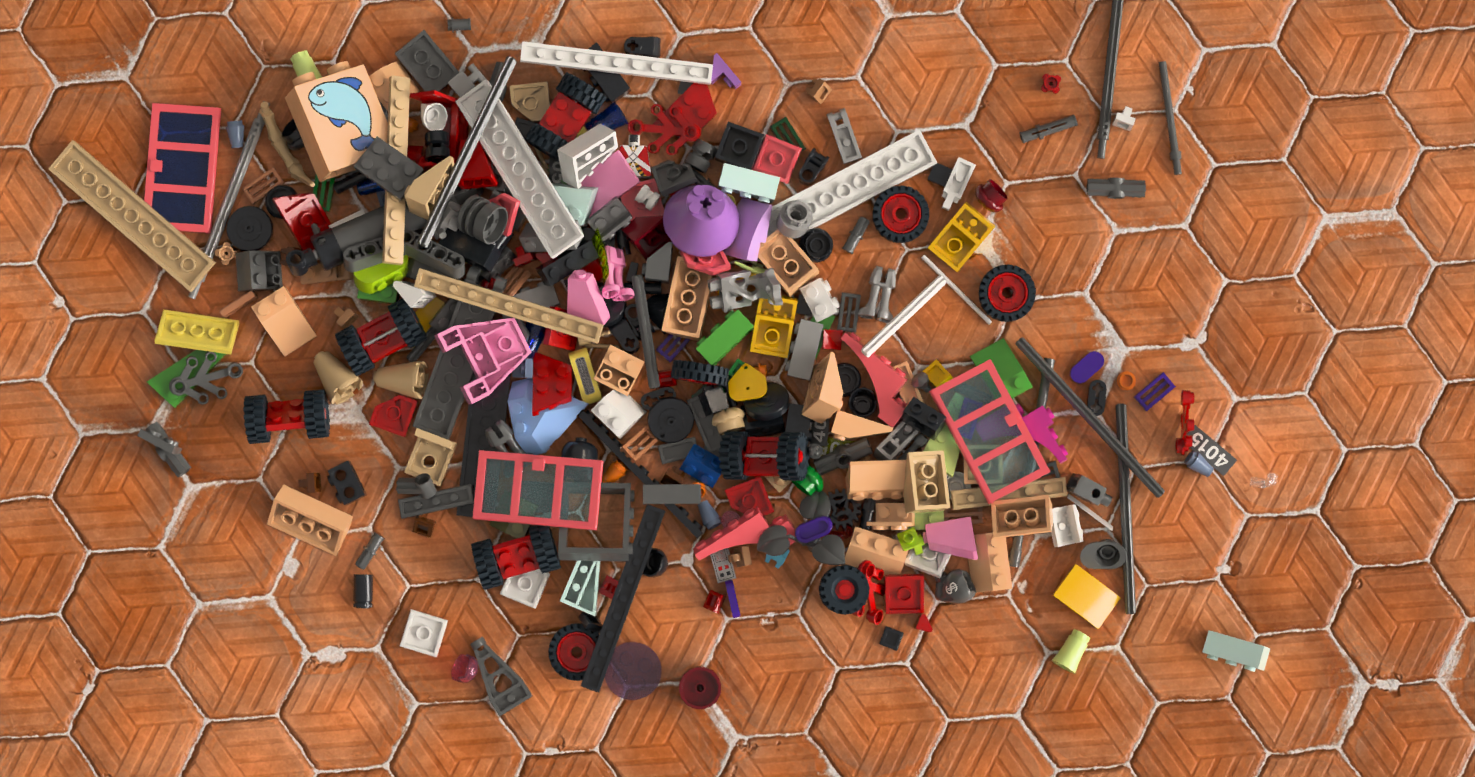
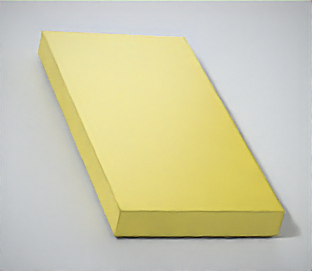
[155,309,239,355]

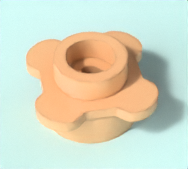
[215,242,237,265]

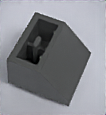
[236,251,283,292]

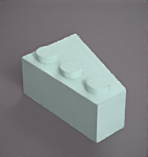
[718,163,780,203]
[560,561,601,616]
[1202,630,1270,672]

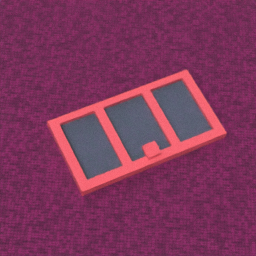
[929,359,1050,504]
[473,450,603,530]

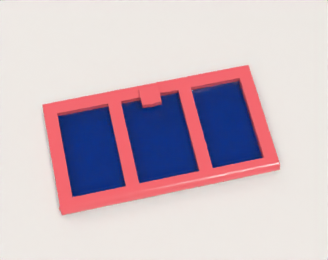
[144,103,221,234]

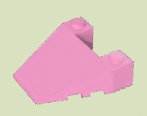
[434,318,531,405]

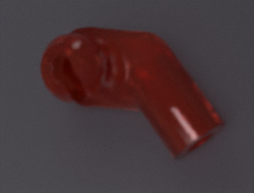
[825,525,853,540]

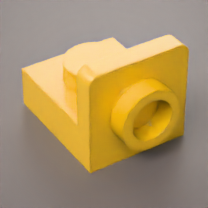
[922,359,953,387]

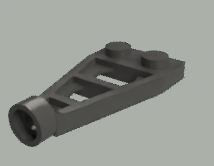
[470,636,533,717]

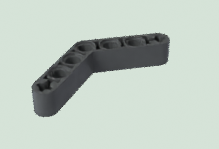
[343,229,465,279]

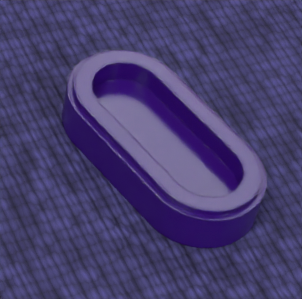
[1070,351,1104,383]
[795,516,833,543]
[725,580,740,618]

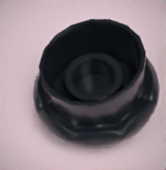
[282,119,305,151]
[265,185,297,219]
[799,228,833,263]
[837,363,861,397]

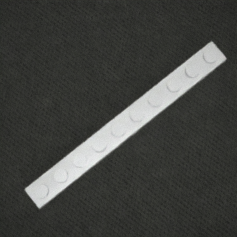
[520,42,713,85]

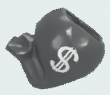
[934,569,976,604]

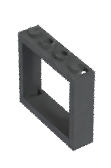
[558,482,635,561]

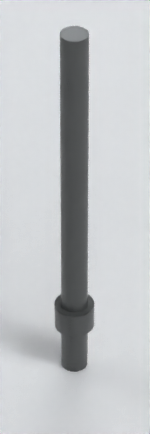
[1159,61,1182,175]

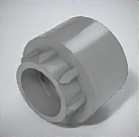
[776,200,813,238]

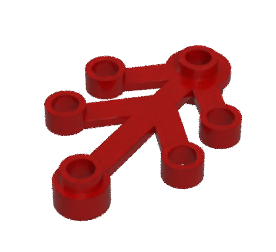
[628,104,701,155]
[1175,390,1194,455]
[852,560,885,625]

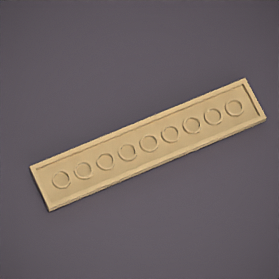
[49,140,216,292]

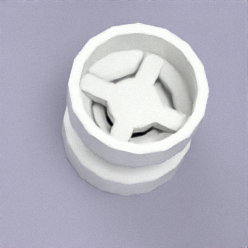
[635,184,661,211]

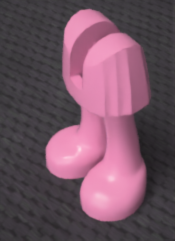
[601,245,635,301]

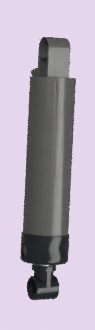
[286,185,484,276]

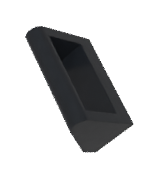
[740,405,785,437]

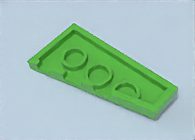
[147,350,226,408]

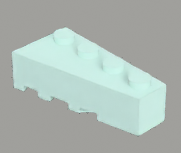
[512,183,599,226]

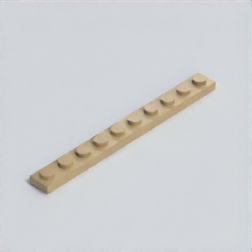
[382,75,410,265]
[414,268,604,343]

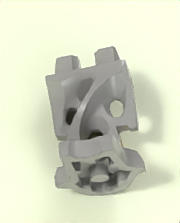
[707,268,783,313]

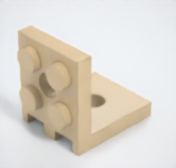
[404,428,457,487]

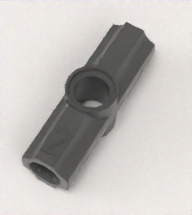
[1086,178,1146,199]
[146,422,192,477]
[813,437,873,476]

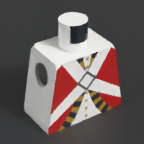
[619,134,652,179]

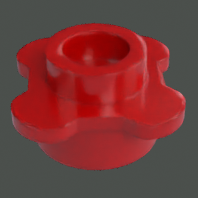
[1041,74,1061,94]

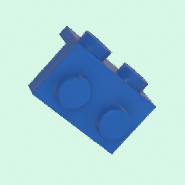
[680,444,722,488]

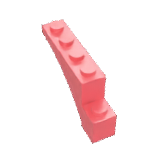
[841,332,908,428]
[693,507,796,560]

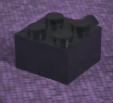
[715,122,764,170]

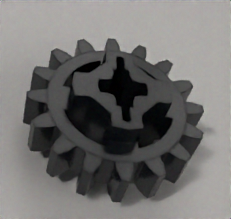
[828,489,861,531]

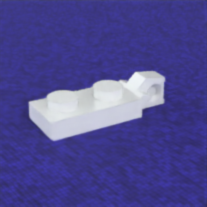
[942,157,976,211]

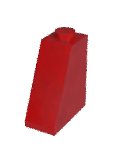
[458,140,498,189]

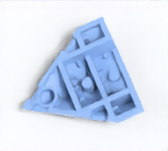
[507,378,589,455]

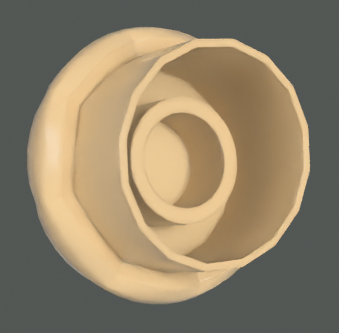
[712,407,745,435]

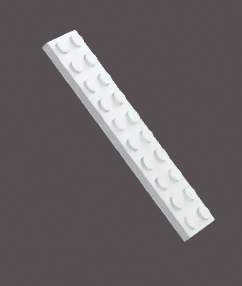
[455,79,584,259]
[767,129,937,239]

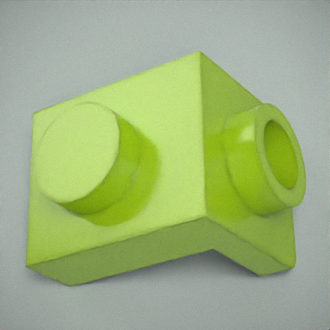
[897,527,925,555]

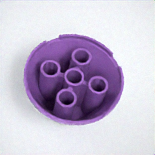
[663,184,740,257]

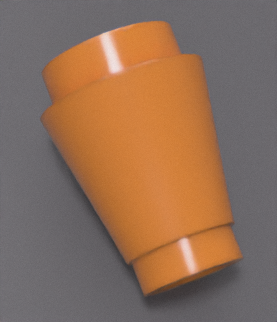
[601,459,628,483]

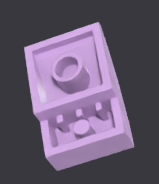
[723,198,772,261]

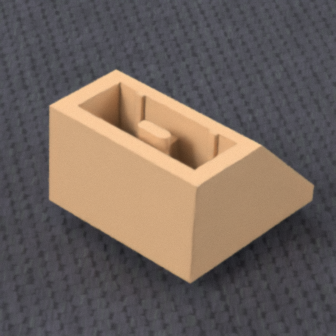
[593,344,645,396]

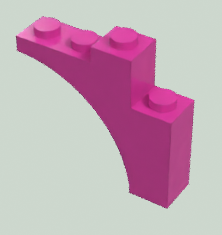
[975,402,1068,464]

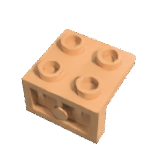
[866,503,915,530]

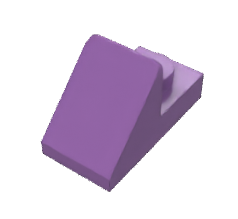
[711,53,741,90]

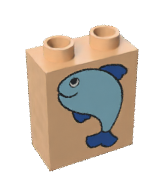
[285,61,388,182]

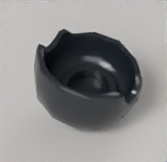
[848,387,877,418]
[643,548,668,578]

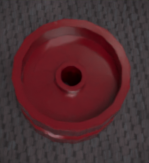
[679,666,721,709]

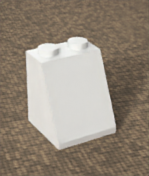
[591,390,647,439]

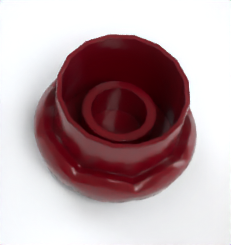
[975,179,1008,213]

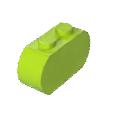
[353,253,408,294]

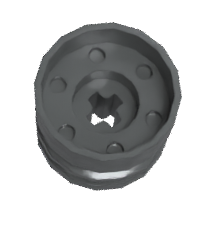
[457,195,508,244]

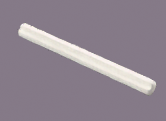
[861,276,946,357]

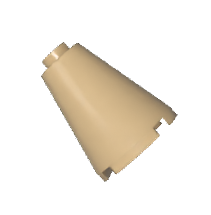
[313,351,363,405]
[373,361,429,399]

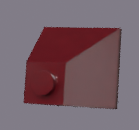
[622,215,672,261]

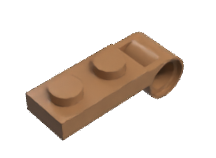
[300,263,354,285]

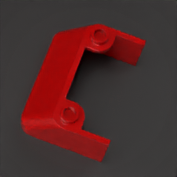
[410,90,468,174]

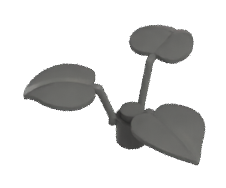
[757,491,845,565]

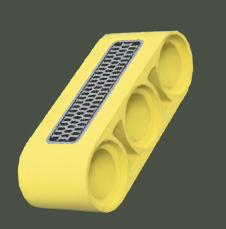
[568,347,602,405]

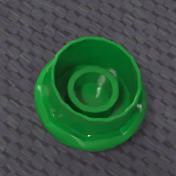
[791,465,824,496]

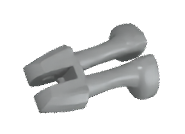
[858,266,896,323]

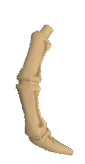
[259,102,315,187]

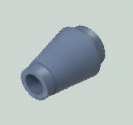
[226,120,245,148]
[1184,451,1214,477]
[697,500,721,530]

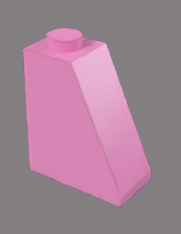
[567,270,610,325]
[922,517,978,560]

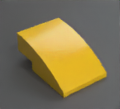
[928,202,995,272]
[750,296,798,358]
[1052,564,1120,629]

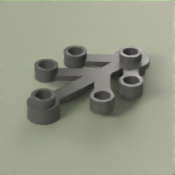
[169,351,243,405]

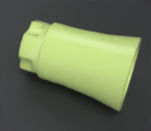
[290,50,322,79]
[1052,629,1090,674]

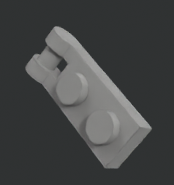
[826,108,862,164]

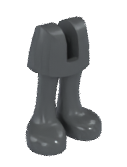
[484,419,534,478]

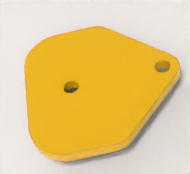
[728,363,767,402]

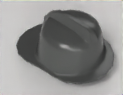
[1080,539,1127,569]

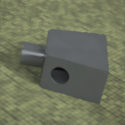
[1066,473,1112,507]

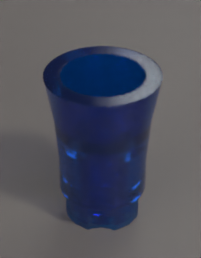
[585,101,629,131]
[525,322,546,359]

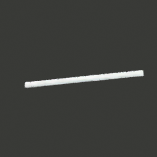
[921,255,992,325]

